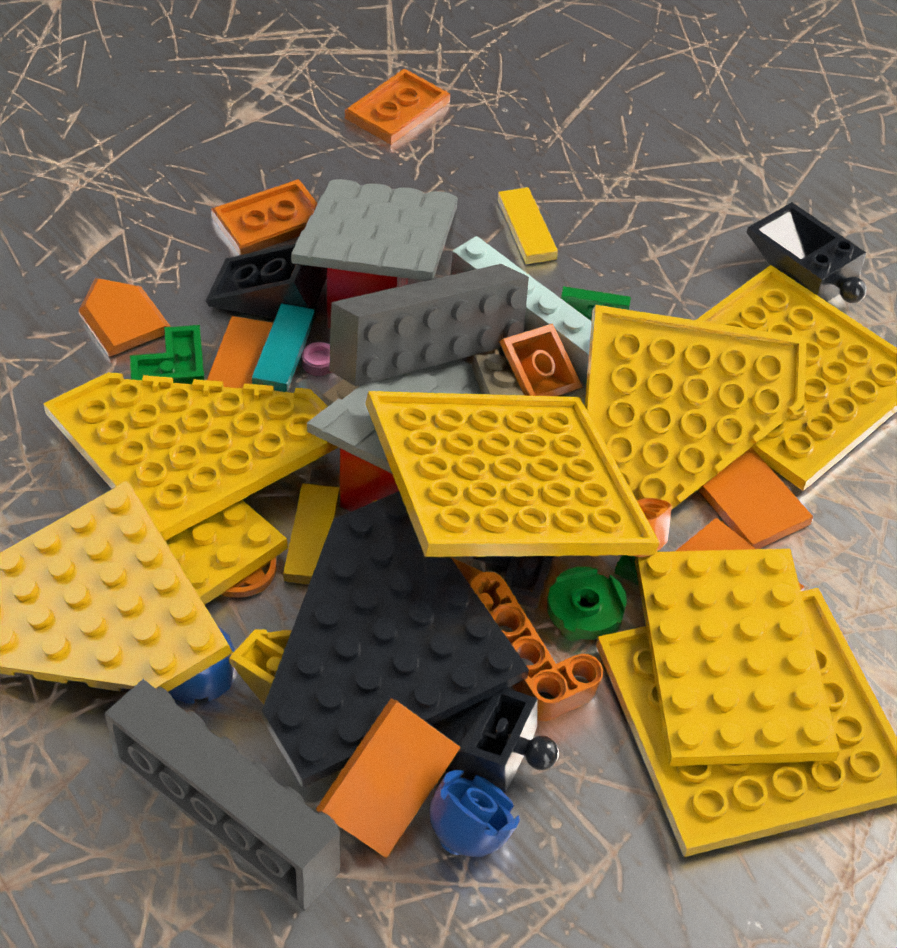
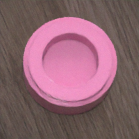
[302,342,332,376]

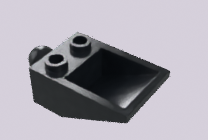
[746,202,867,303]
[431,688,559,794]

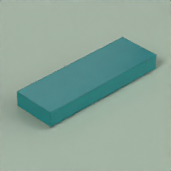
[252,303,315,392]

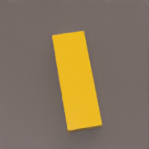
[497,187,558,264]
[283,483,340,584]

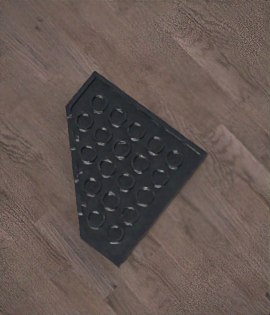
[262,491,529,788]

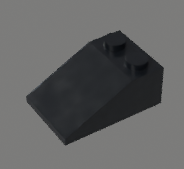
[205,243,327,319]

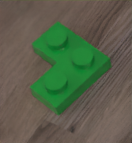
[130,325,204,384]

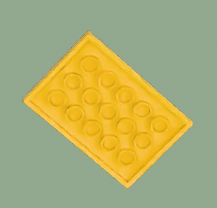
[635,549,840,766]

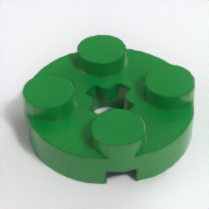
[547,566,627,641]

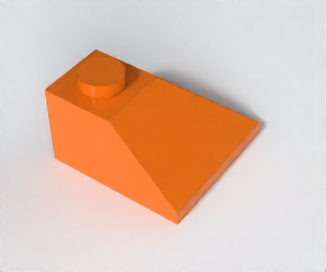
[499,324,583,396]

